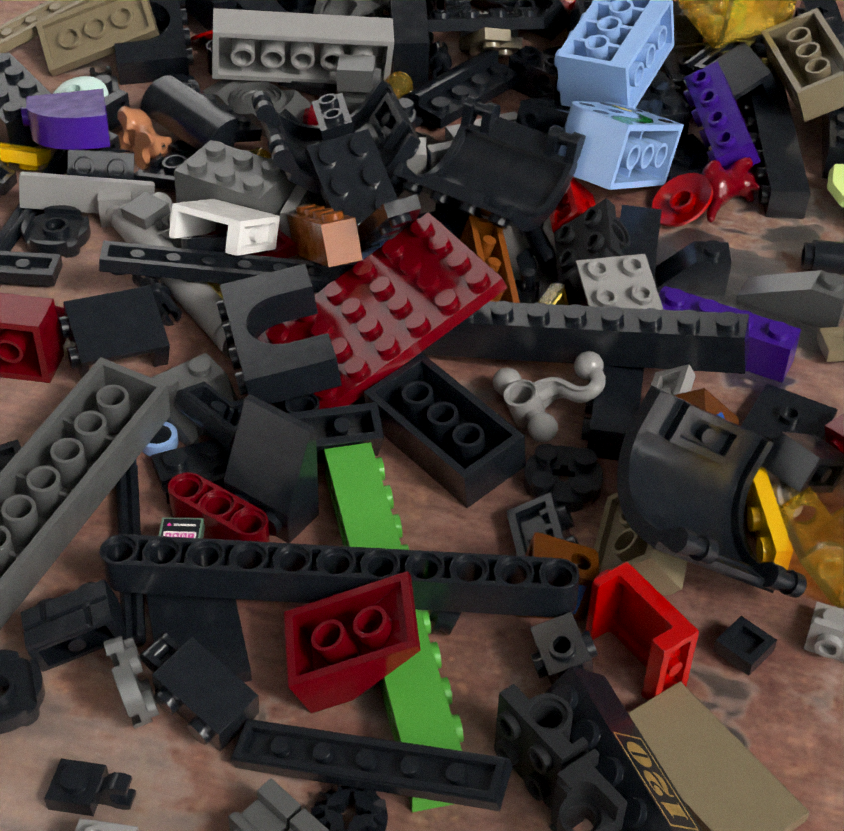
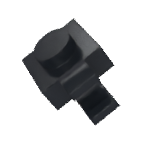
[44,758,136,816]

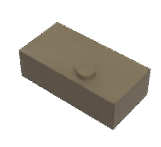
[761,8,844,122]

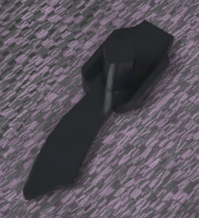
[515,248,543,303]

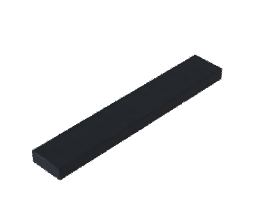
[230,719,513,811]

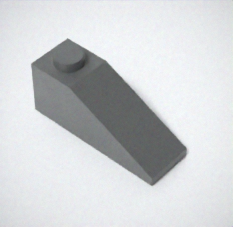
[736,270,844,328]

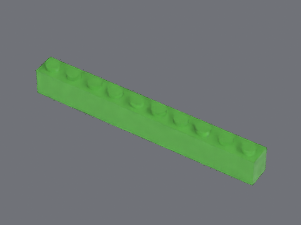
[324,442,464,812]

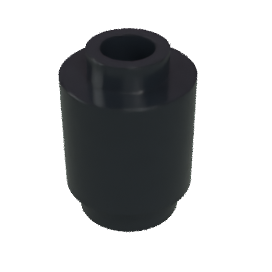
[801,240,844,276]

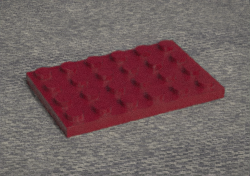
[258,212,507,409]

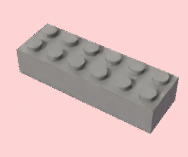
[212,8,394,84]

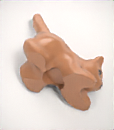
[114,106,173,170]

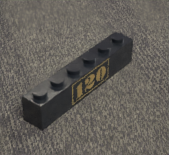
[545,666,702,831]

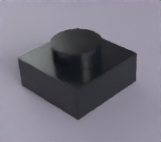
[713,616,777,676]

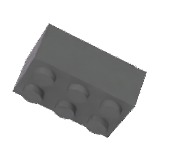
[174,140,295,216]

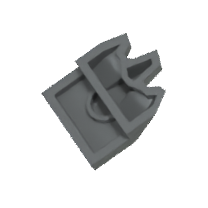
[151,353,238,446]

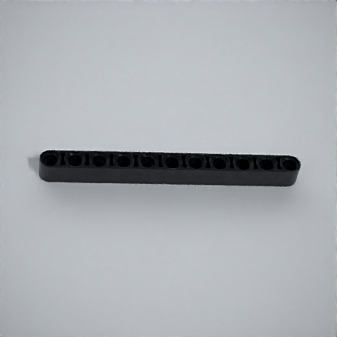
[99,534,579,618]

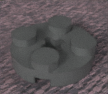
[103,635,159,729]

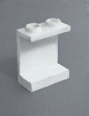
[169,199,280,256]

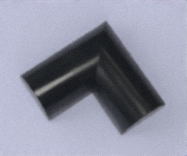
[174,381,271,448]

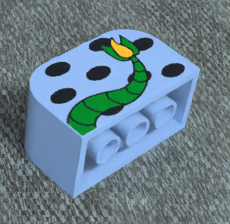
[557,101,684,190]

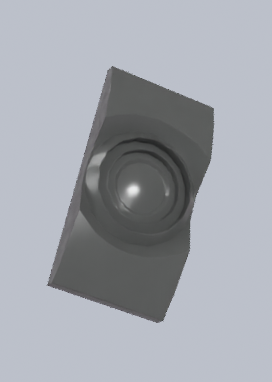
[202,79,311,138]

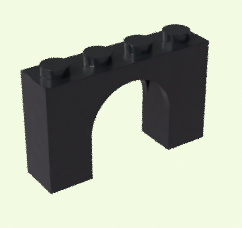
[114,0,194,85]
[216,264,342,404]

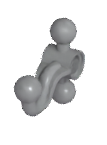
[493,351,606,442]

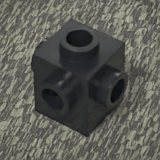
[530,612,598,686]

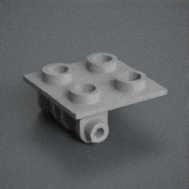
[576,254,664,310]

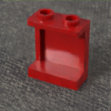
[585,562,699,701]

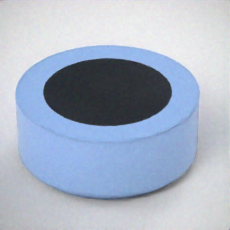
[142,422,179,457]

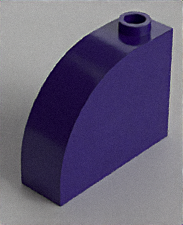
[21,88,111,150]

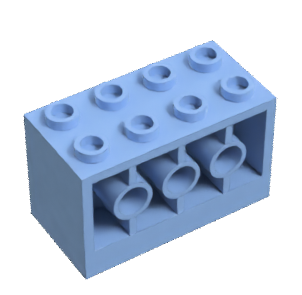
[554,0,674,108]

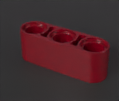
[168,472,270,542]

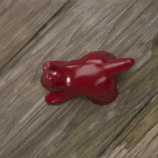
[701,157,760,223]

